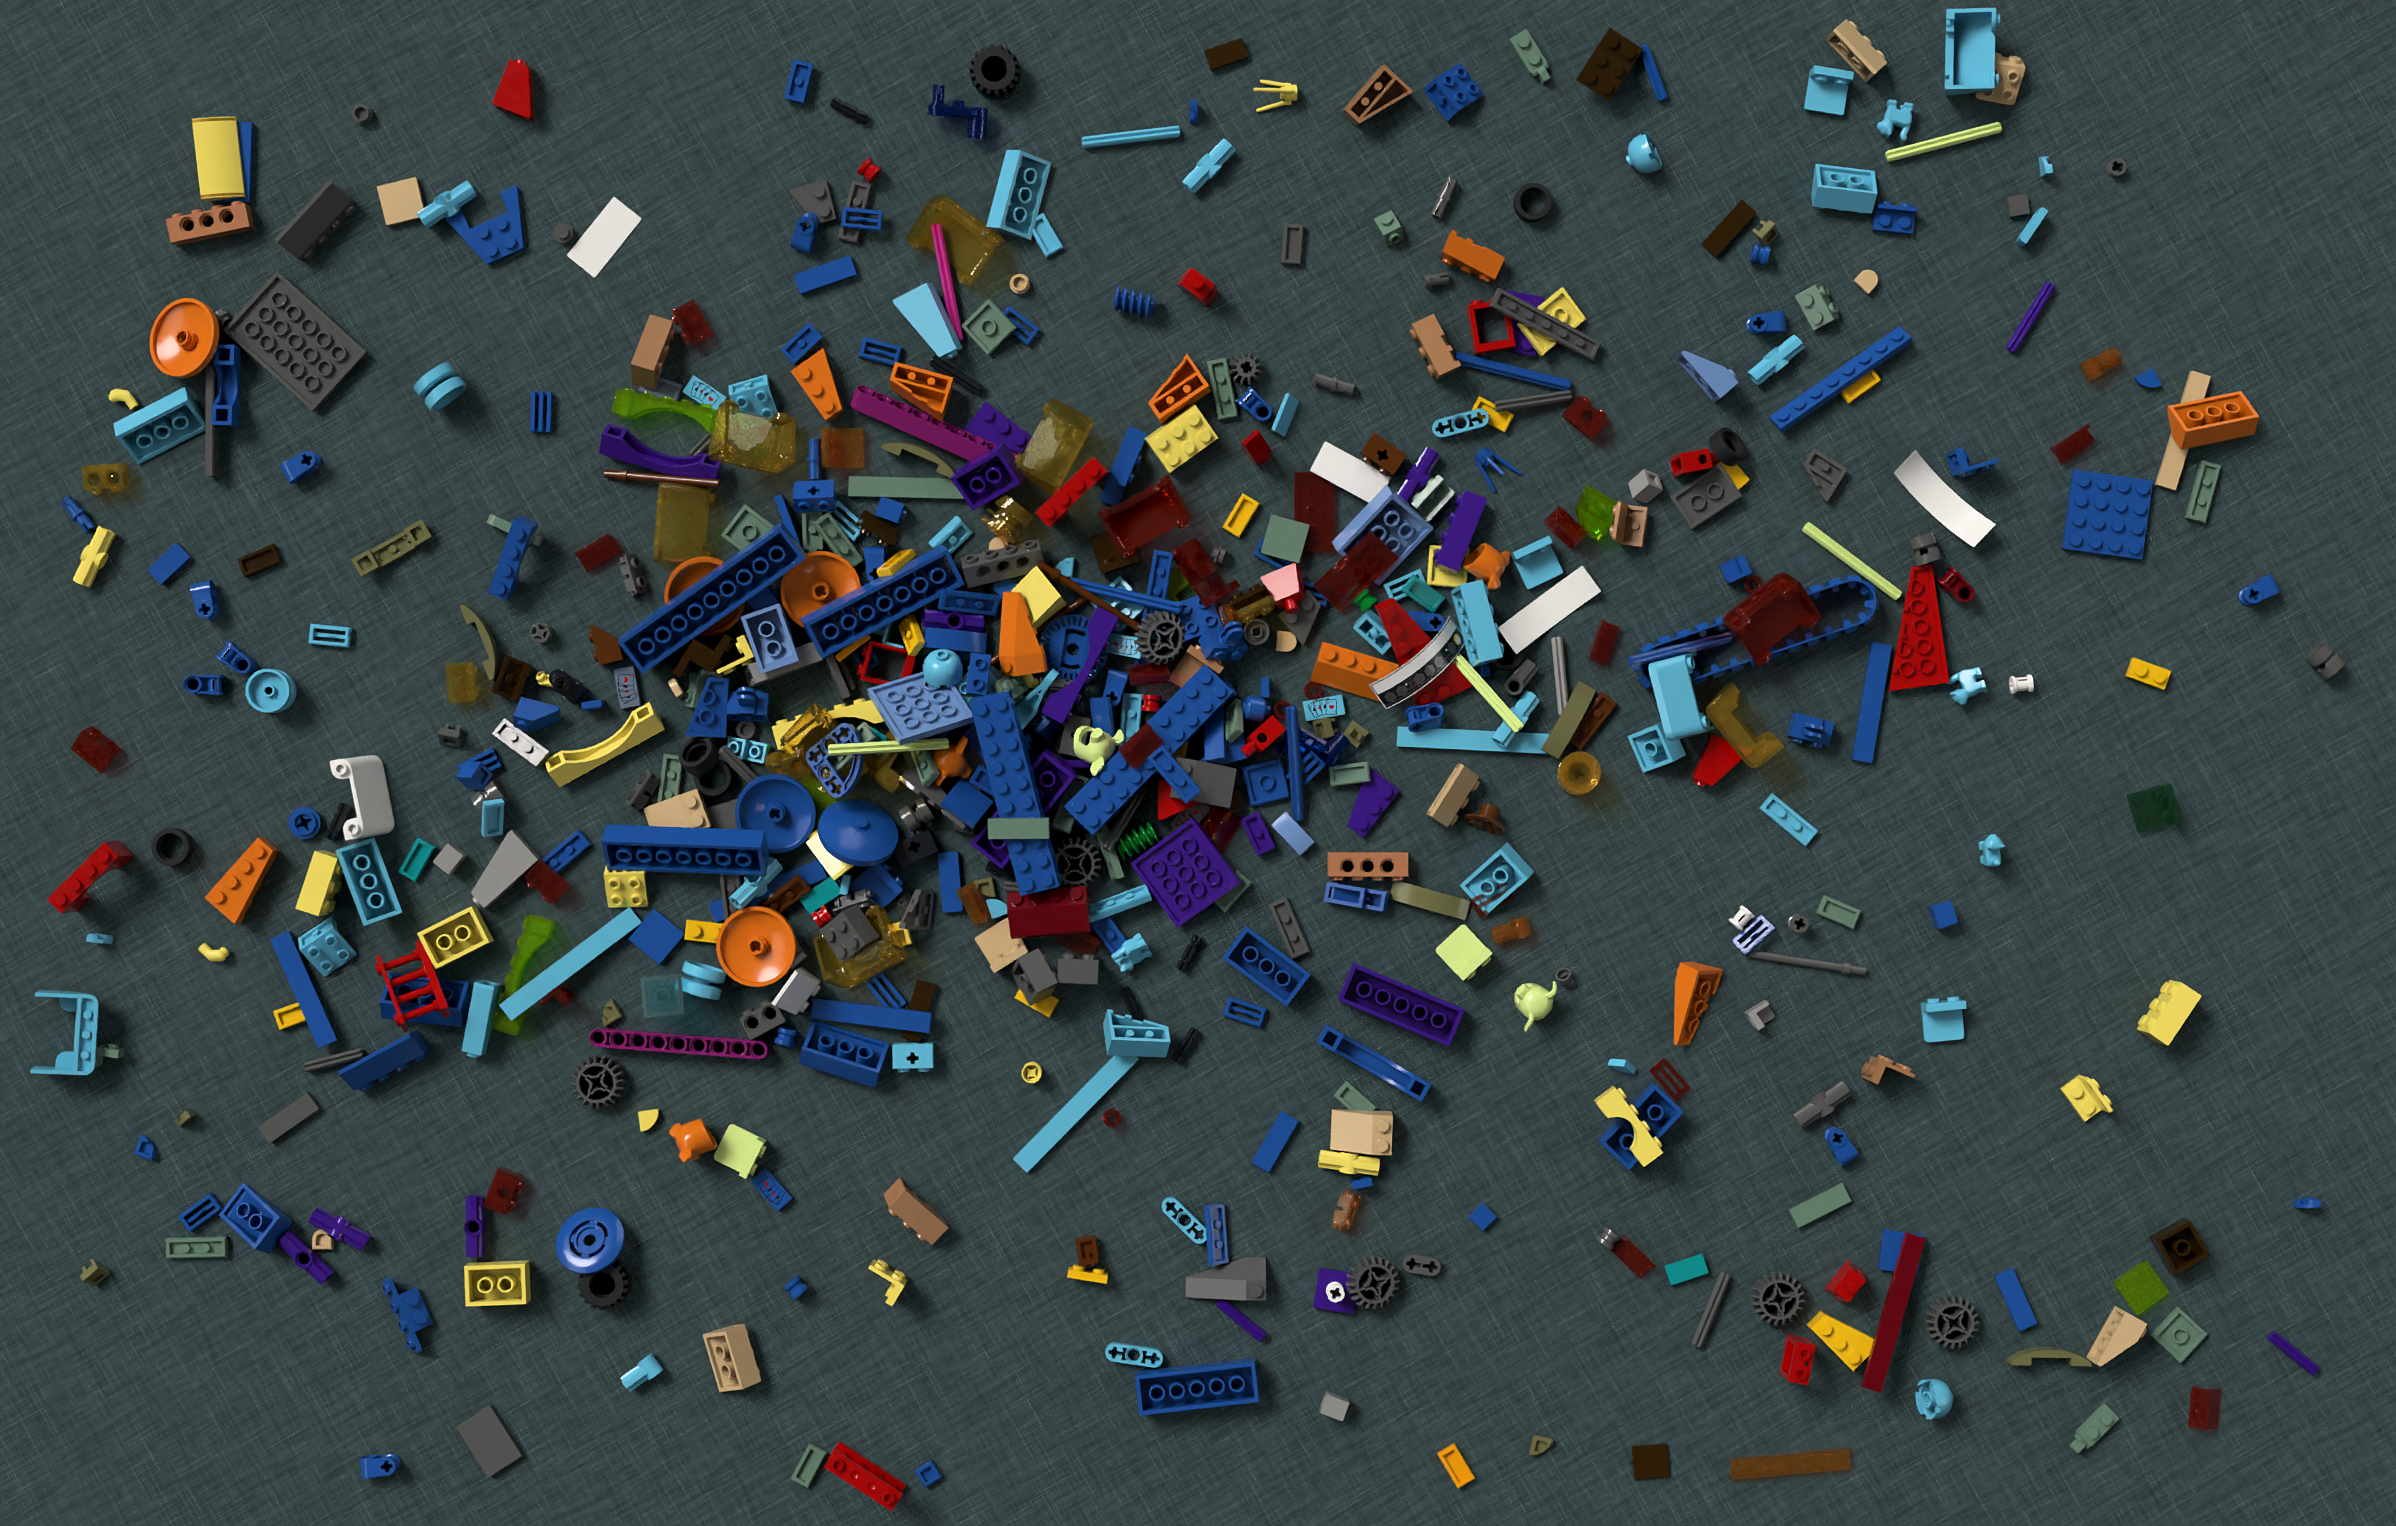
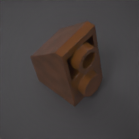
[588,625,626,666]

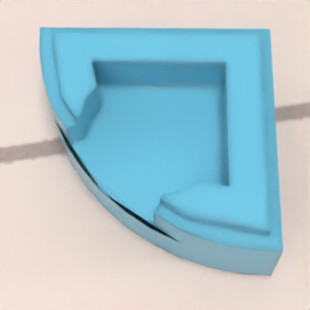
[2038,156,2053,177]
[1055,558,1074,578]
[839,874,852,895]
[986,899,1007,919]
[86,933,114,944]
[1608,1058,1636,1074]

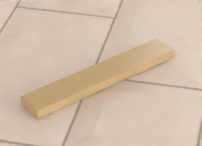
[2155,371,2211,491]

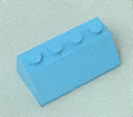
[986,150,1051,240]
[113,387,205,464]
[1451,579,1504,668]
[335,837,402,926]

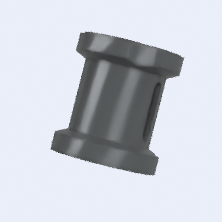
[1787,914,1809,933]

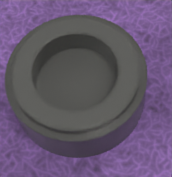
[736,721,757,740]

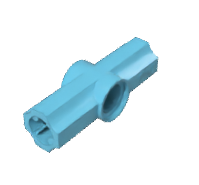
[1182,138,1236,194]
[416,180,477,228]
[1747,335,1805,386]
[1491,690,1540,748]
[729,857,783,910]

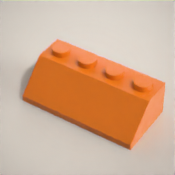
[2167,391,2259,450]
[1310,642,1399,702]

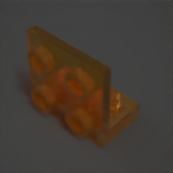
[821,426,864,469]

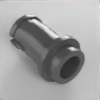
[1423,271,1449,289]

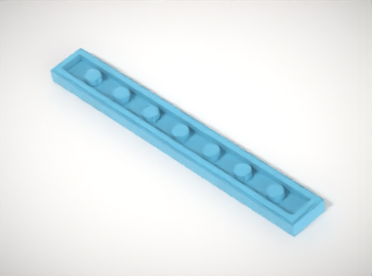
[1396,726,1549,754]
[499,907,642,1021]
[1013,1055,1139,1172]

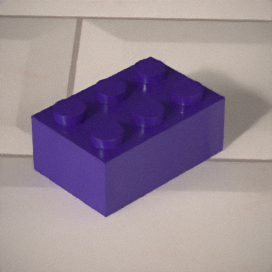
[950,442,1026,511]

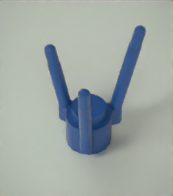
[1474,447,1522,493]

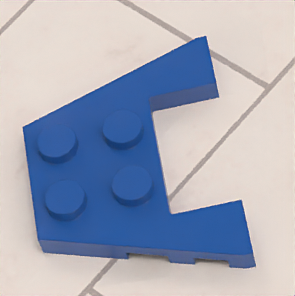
[445,185,525,265]

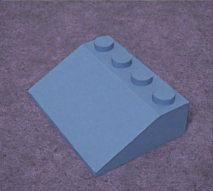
[1332,484,1433,585]

